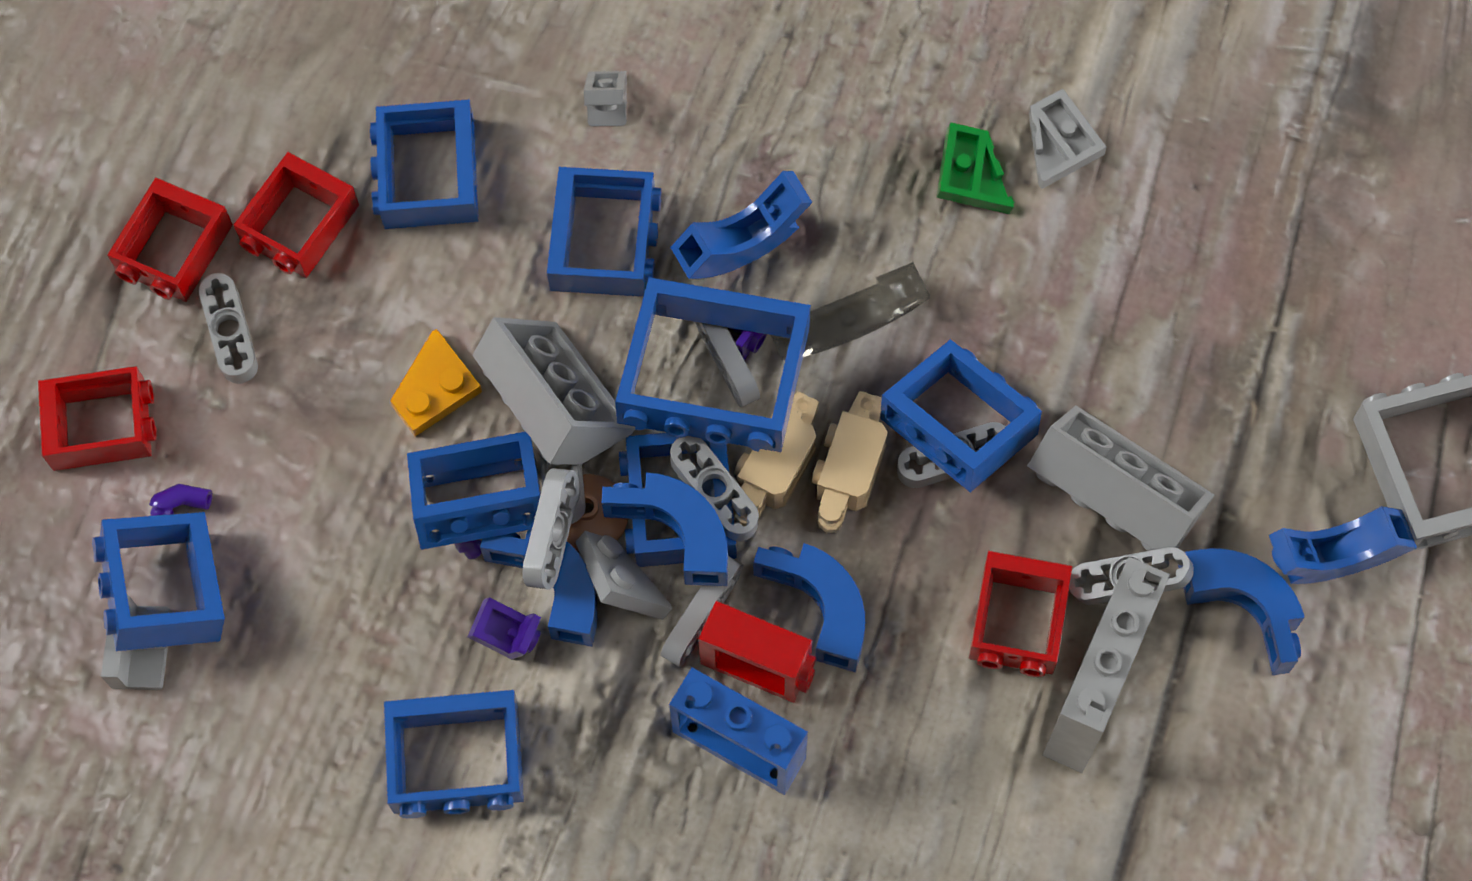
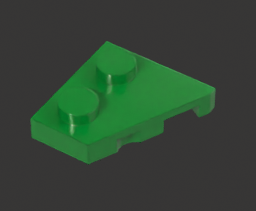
[936,122,1014,214]

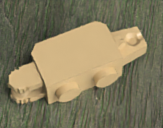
[734,391,819,526]
[812,391,888,534]

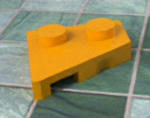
[390,329,482,437]

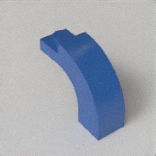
[670,171,813,279]
[601,472,728,586]
[1269,506,1417,584]
[480,529,598,647]
[753,543,865,672]
[1178,548,1305,675]

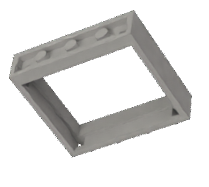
[1353,373,1472,552]
[1042,556,1170,773]

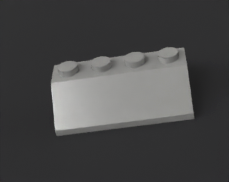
[473,317,635,465]
[1027,405,1215,551]

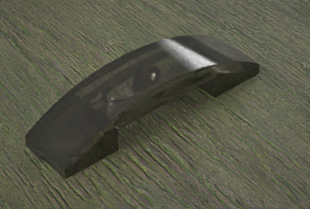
[770,262,930,361]

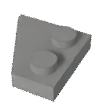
[1029,89,1107,189]
[575,531,673,620]

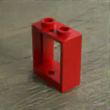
[233,152,359,279]
[107,177,233,302]
[38,366,157,471]
[968,551,1072,677]
[698,601,817,703]

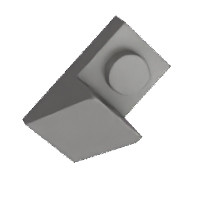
[584,71,627,126]

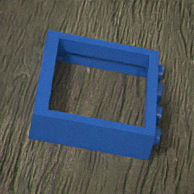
[615,277,811,453]

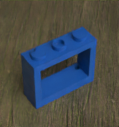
[370,99,479,229]
[547,167,662,297]
[880,339,1042,493]
[407,432,541,550]
[619,433,737,567]
[92,512,225,651]
[669,667,808,795]
[384,690,524,819]

